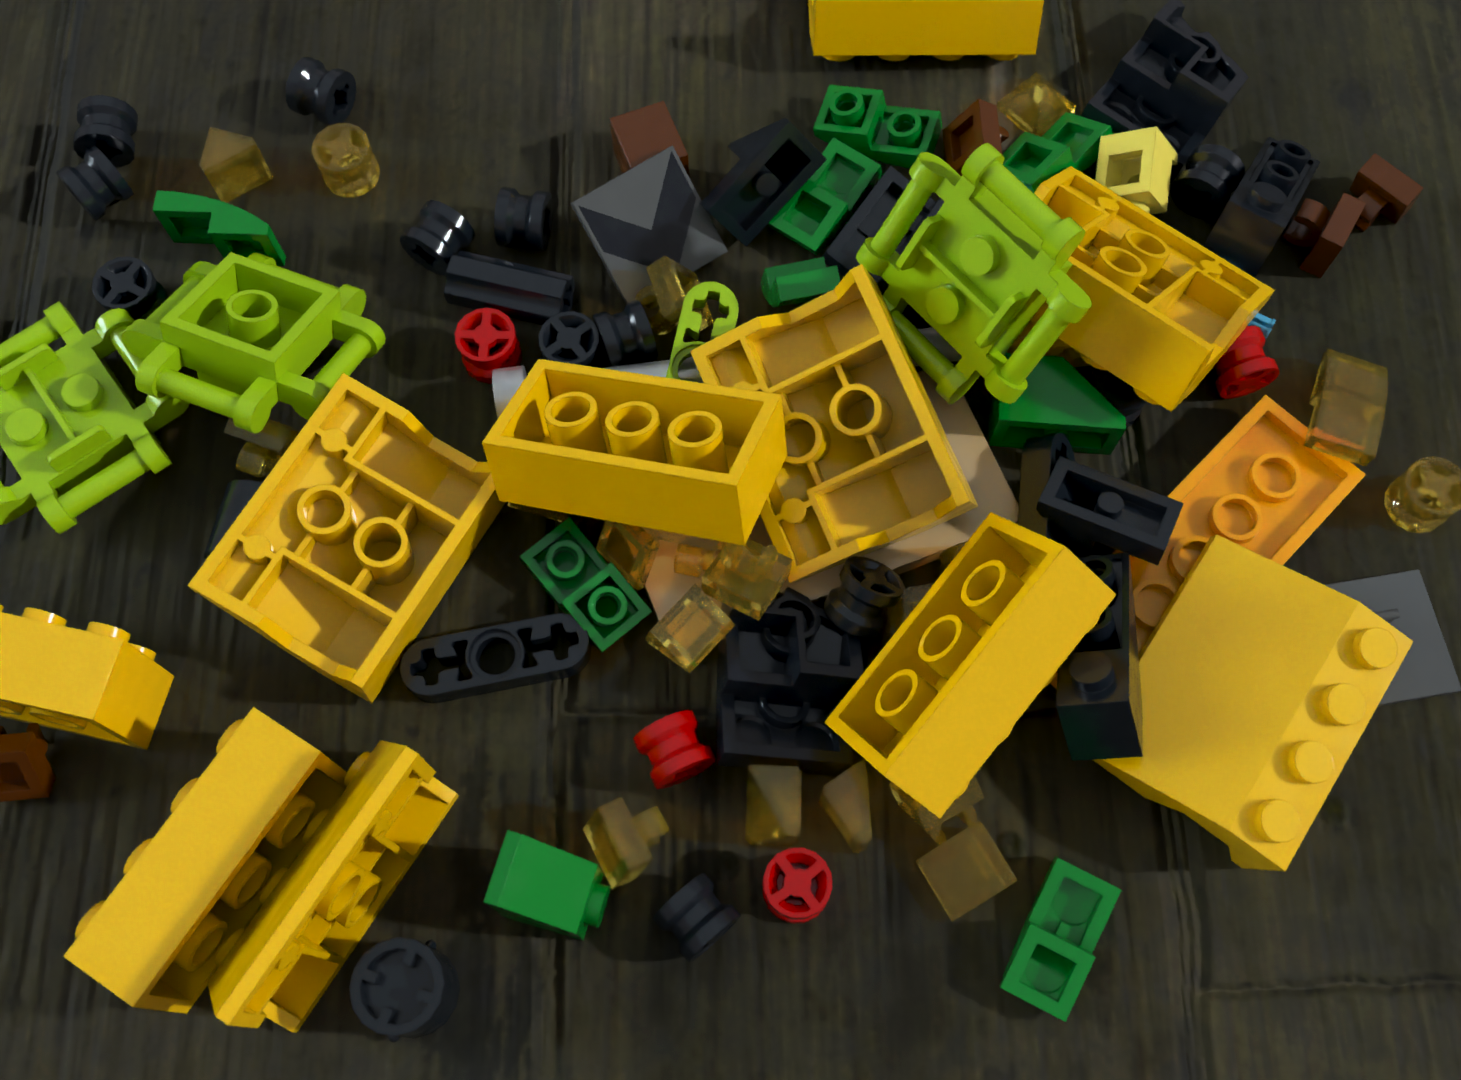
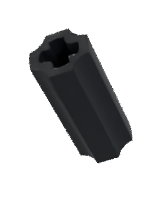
[444,250,575,325]

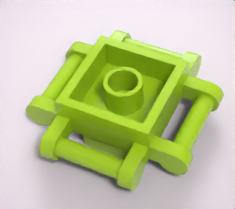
[856,143,1092,404]
[121,252,386,434]
[0,301,189,534]

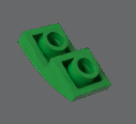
[813,85,943,168]
[519,517,652,653]

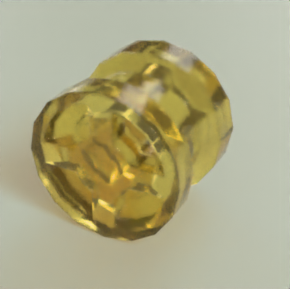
[312,123,380,198]
[1384,456,1461,533]

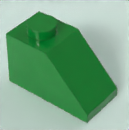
[989,352,1126,455]
[483,830,610,941]

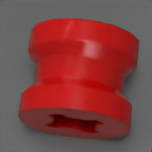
[454,308,522,384]
[1213,325,1280,399]
[633,710,716,789]
[762,847,833,924]

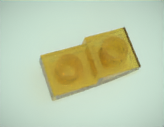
[1304,348,1388,467]

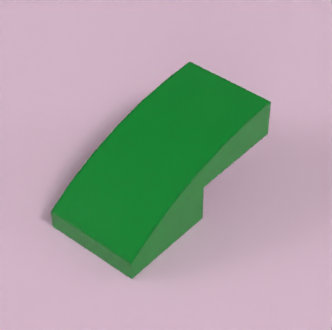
[1002,112,1113,193]
[768,137,882,255]
[152,190,286,266]
[760,257,840,307]
[999,856,1122,1022]

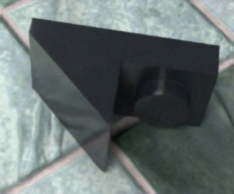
[700,118,827,247]
[1036,456,1184,566]

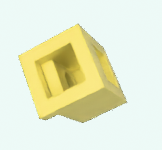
[1095,126,1178,215]

